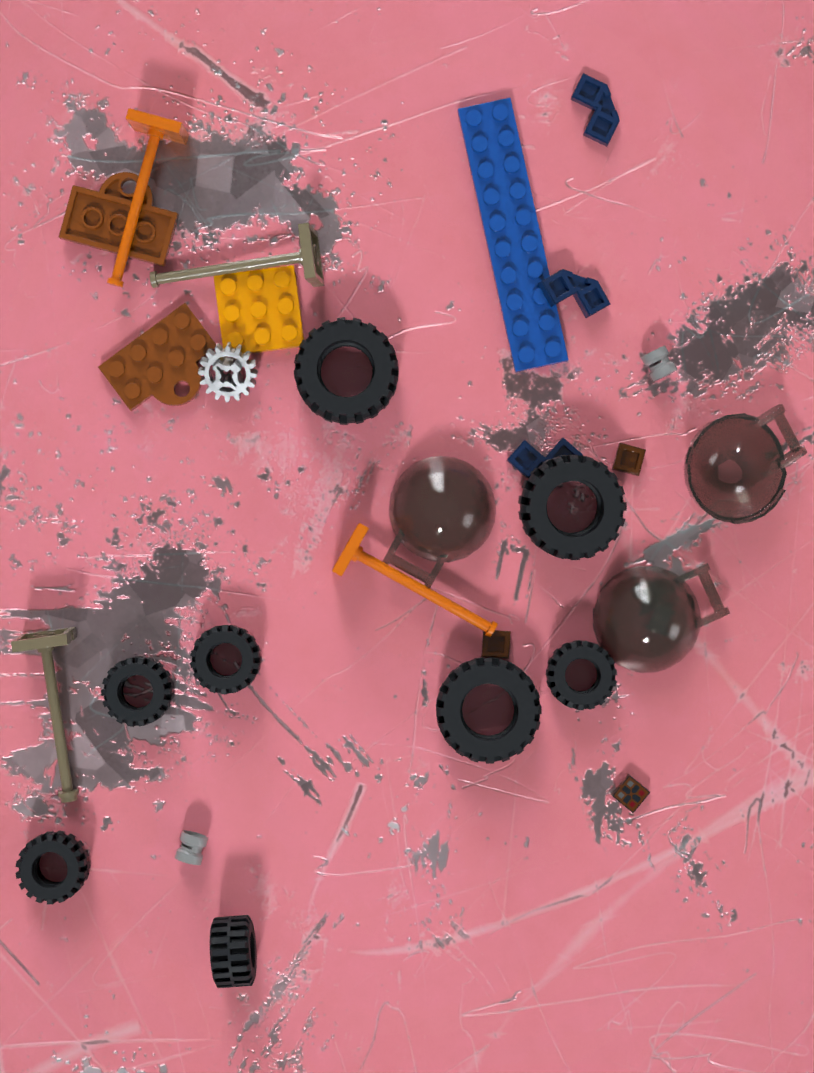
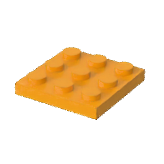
[213,265,304,357]

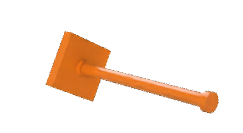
[107,108,189,288]
[332,523,498,637]

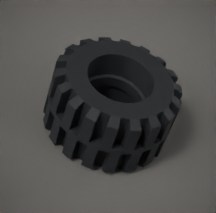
[190,625,262,694]
[546,640,617,710]
[101,657,174,727]
[16,831,90,904]
[210,915,257,988]

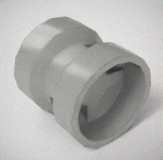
[641,346,677,382]
[175,830,208,865]

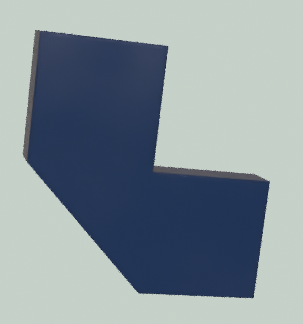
[571,73,620,147]
[538,269,611,318]
[506,437,583,478]

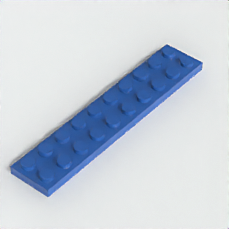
[457,98,568,373]

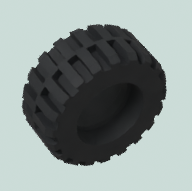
[294,317,399,425]
[518,455,627,560]
[436,657,542,764]

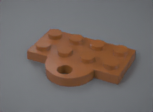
[59,172,179,267]
[98,303,216,411]

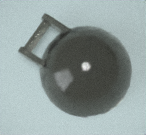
[684,404,807,524]
[382,456,496,588]
[593,563,730,673]

